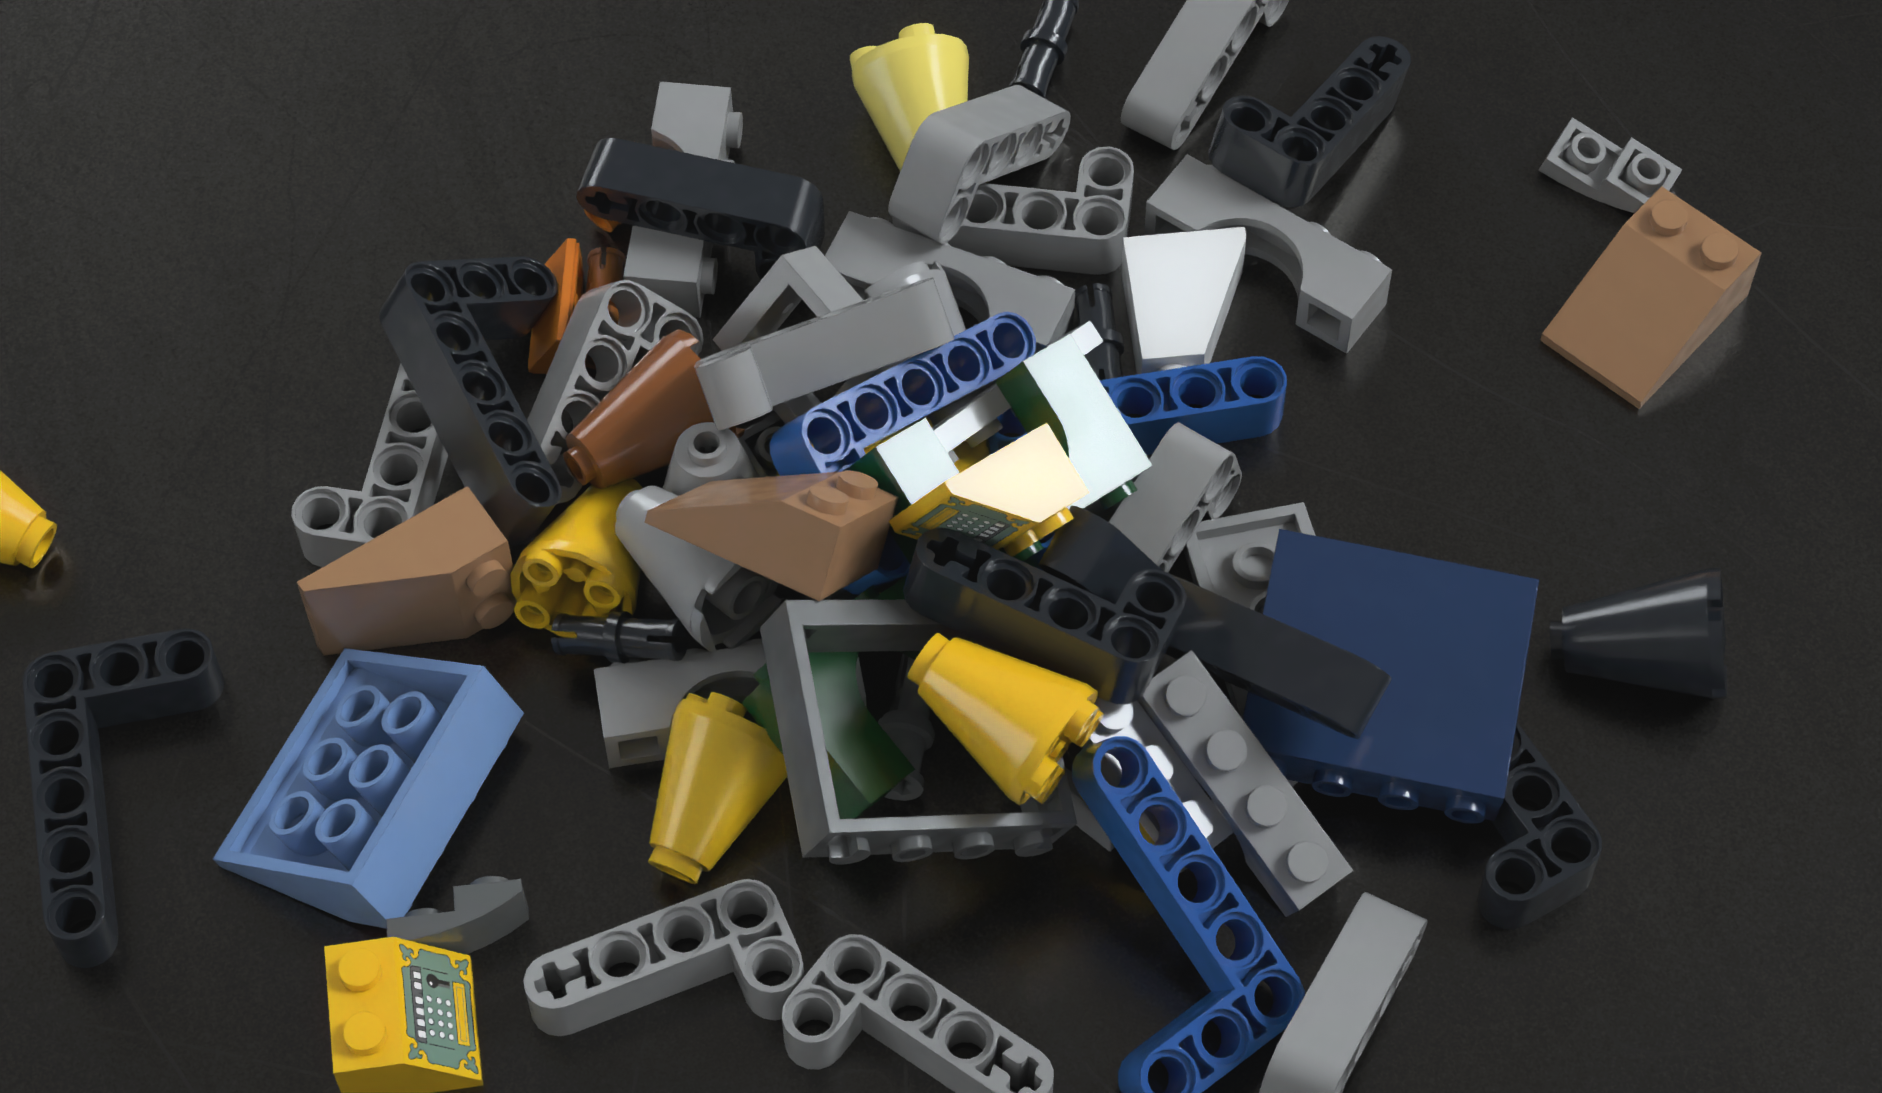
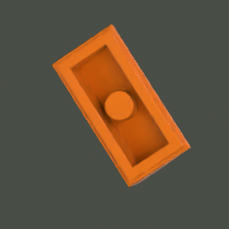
[528,238,584,374]

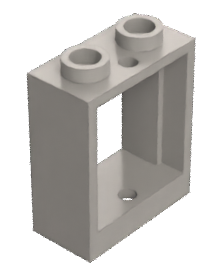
[713,246,910,444]

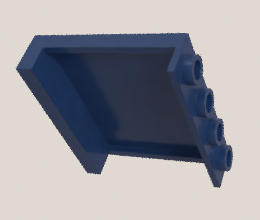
[1243,529,1539,824]

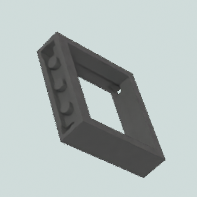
[760,599,1077,865]

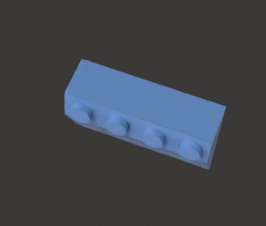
[213,648,524,929]

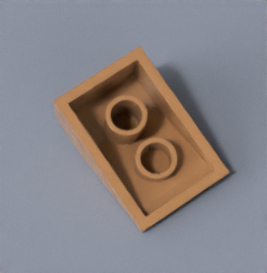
[1540,186,1761,409]
[644,471,899,601]
[297,486,517,656]

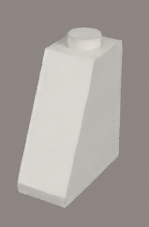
[1121,227,1246,374]

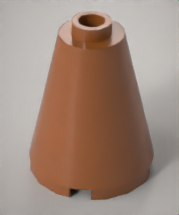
[563,329,745,489]

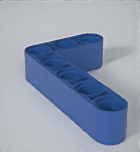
[770,311,1036,595]
[986,356,1287,571]
[1072,736,1305,1093]

